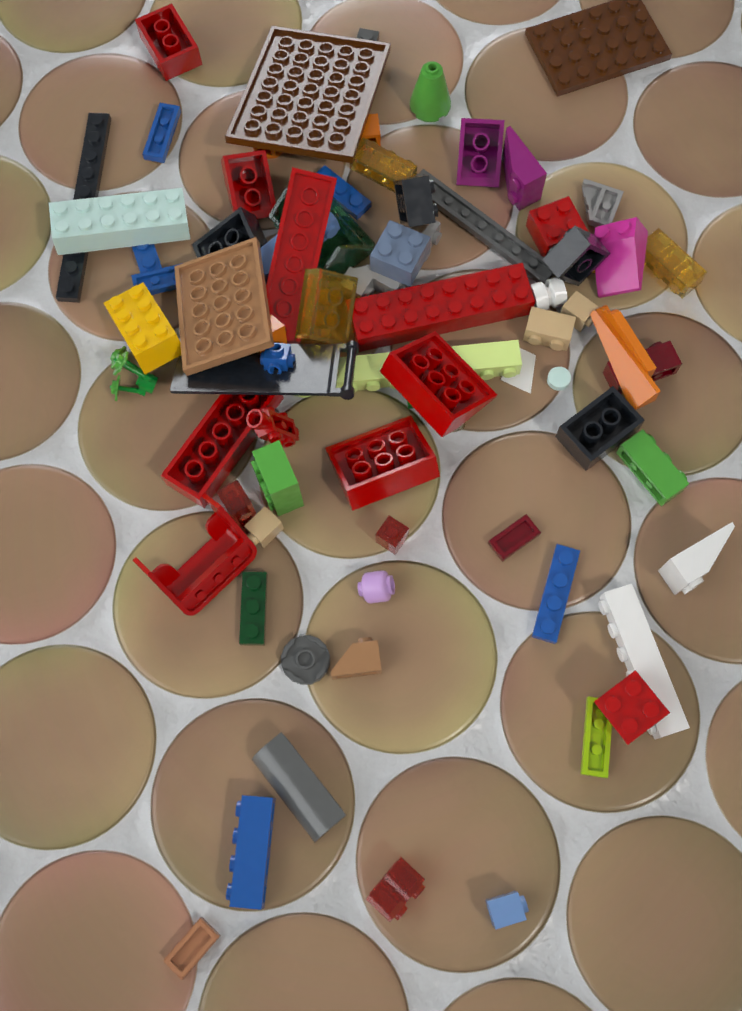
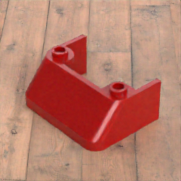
[132,493,257,616]

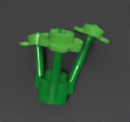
[110,346,159,401]

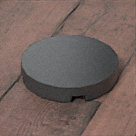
[281,635,330,685]

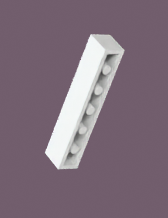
[598,584,690,740]

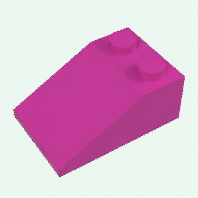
[594,217,648,298]

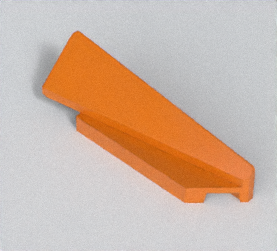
[590,305,661,410]

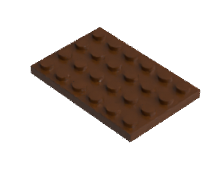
[525,0,672,97]

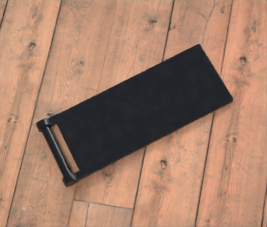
[170,340,359,400]

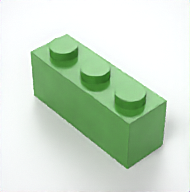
[616,429,689,507]

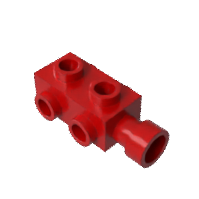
[246,407,299,448]

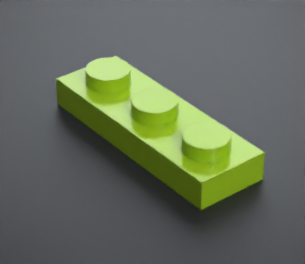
[580,696,612,778]

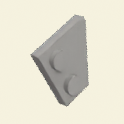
[582,179,624,227]

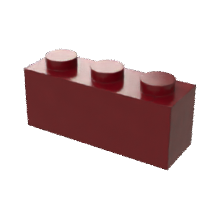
[603,340,682,394]

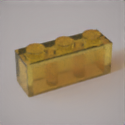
[350,137,417,193]
[644,228,707,299]

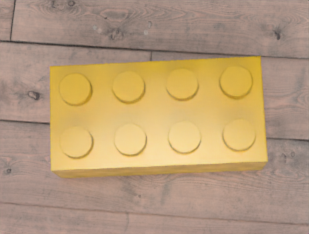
[104,282,181,374]

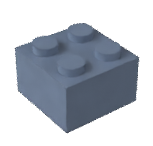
[370,220,431,287]

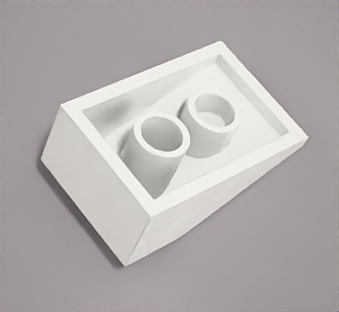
[658,522,735,595]

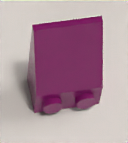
[456,118,505,188]
[502,126,547,211]

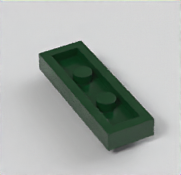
[239,572,268,646]

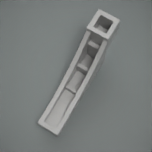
[338,221,442,300]

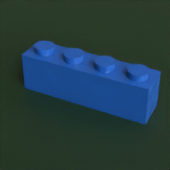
[226,795,276,910]

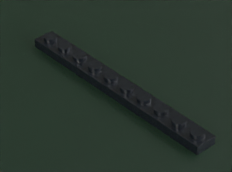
[56,113,111,303]

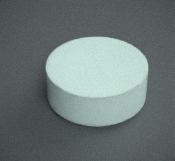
[547,367,571,391]

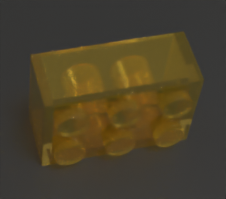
[295,268,358,344]

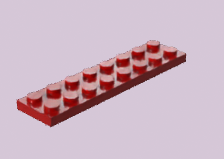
[266,167,337,344]

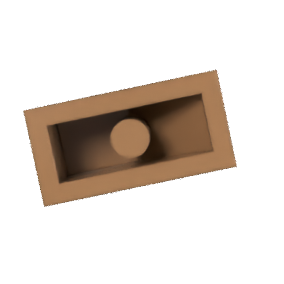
[331,637,382,680]

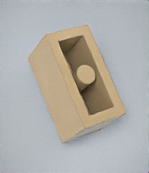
[523,307,576,351]

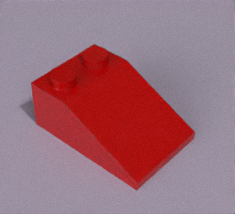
[221,150,278,220]

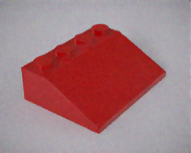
[380,331,497,437]
[325,415,440,511]

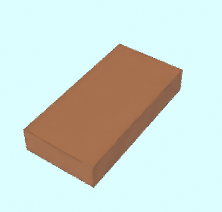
[163,917,221,980]

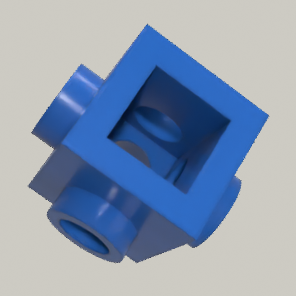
[260,342,295,374]

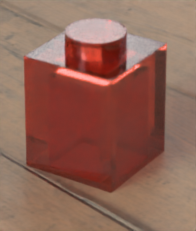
[375,515,409,555]

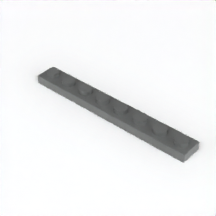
[416,169,555,284]

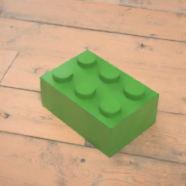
[250,440,304,517]

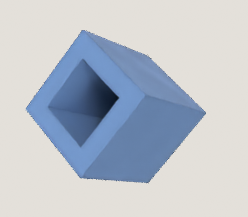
[485,891,529,929]

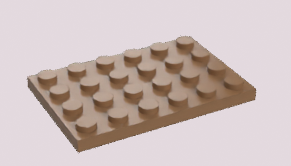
[174,237,274,376]

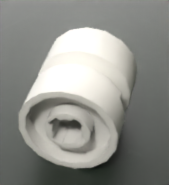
[530,277,567,310]

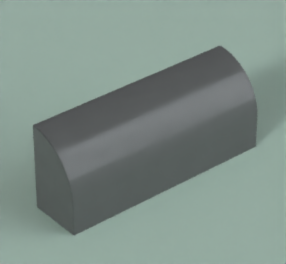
[252,732,347,843]

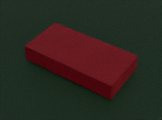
[488,514,541,562]

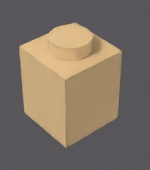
[561,291,598,332]
[244,506,284,548]

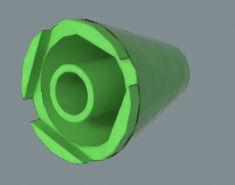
[410,61,451,122]

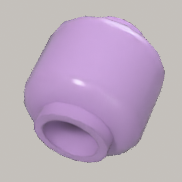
[358,570,395,604]

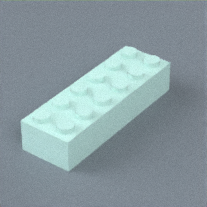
[49,188,190,255]

